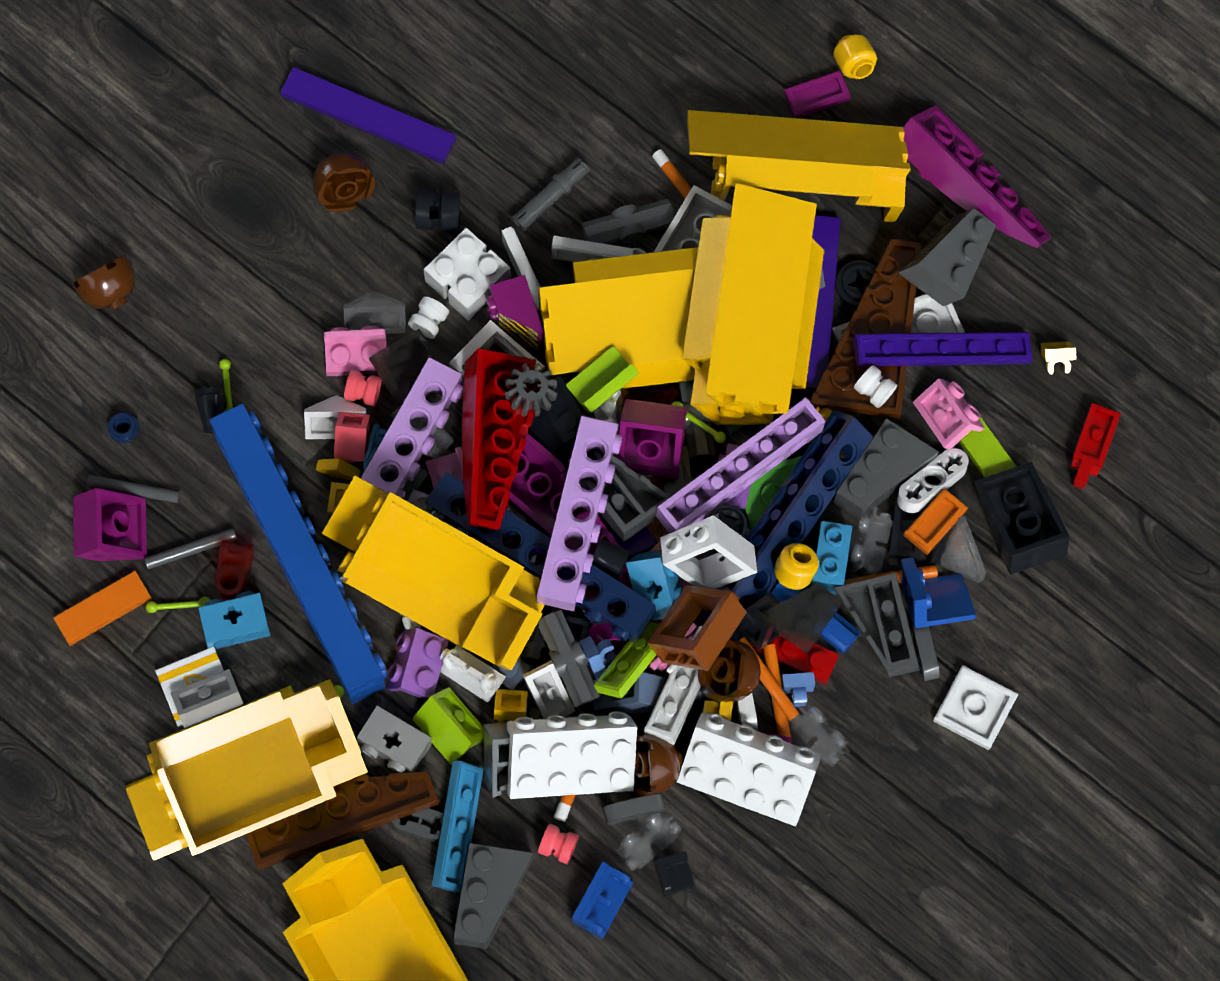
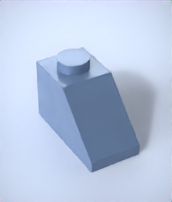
[593,672,665,713]

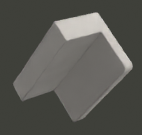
[170,669,244,728]

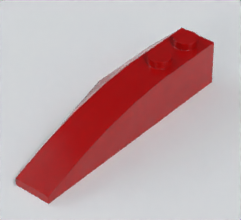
[462,348,536,530]

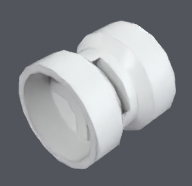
[408,297,449,339]
[854,365,897,408]

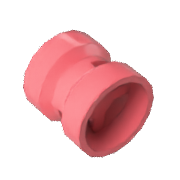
[344,370,382,407]
[538,823,579,865]

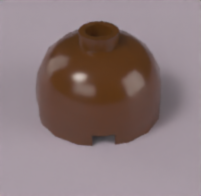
[313,152,375,212]
[72,255,135,311]
[698,639,761,702]
[634,733,683,796]

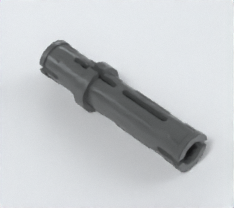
[511,157,590,232]

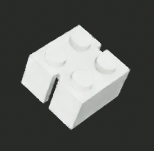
[424,228,511,321]

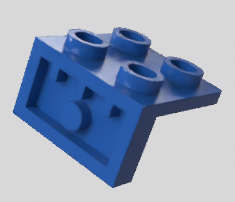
[901,557,976,628]

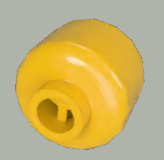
[833,34,877,79]
[774,543,819,590]

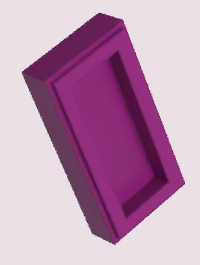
[784,70,851,118]

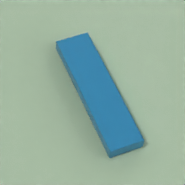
[432,761,484,893]

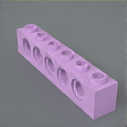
[361,358,464,499]
[656,398,826,533]
[537,416,623,611]

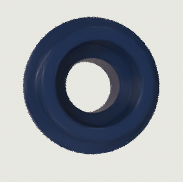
[108,413,139,443]

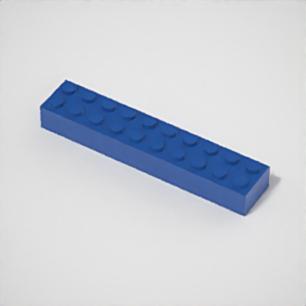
[209,404,387,705]

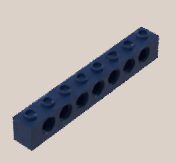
[699,410,873,640]
[425,472,656,643]

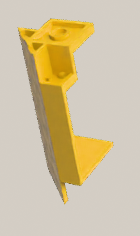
[687,110,911,222]
[682,183,824,425]
[538,247,698,389]
[322,475,545,671]
[125,679,368,861]
[282,839,468,981]

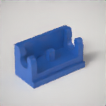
[572,862,633,939]

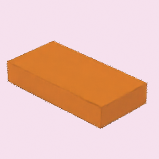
[903,488,968,555]

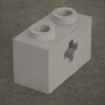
[357,706,432,773]

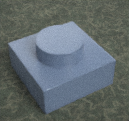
[492,658,531,690]

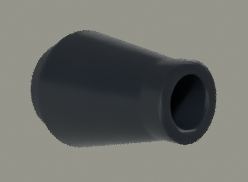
[195,387,226,433]

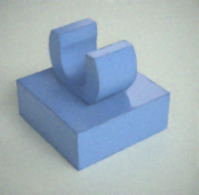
[579,636,616,681]
[781,672,815,707]

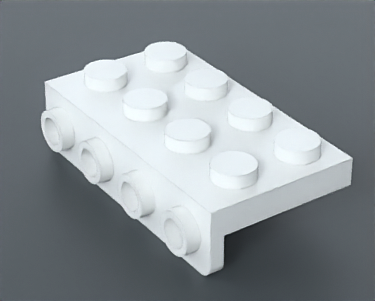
[507,712,637,799]
[677,712,821,827]

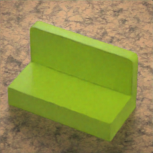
[566,347,639,414]
[412,687,484,765]

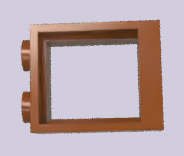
[647,585,747,671]

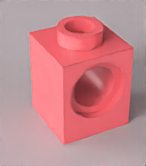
[334,412,370,463]

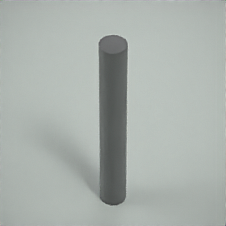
[86,475,180,503]
[144,528,237,570]

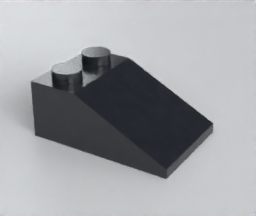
[527,375,594,459]
[974,462,1070,575]

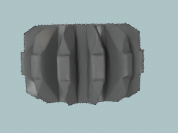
[505,363,557,417]

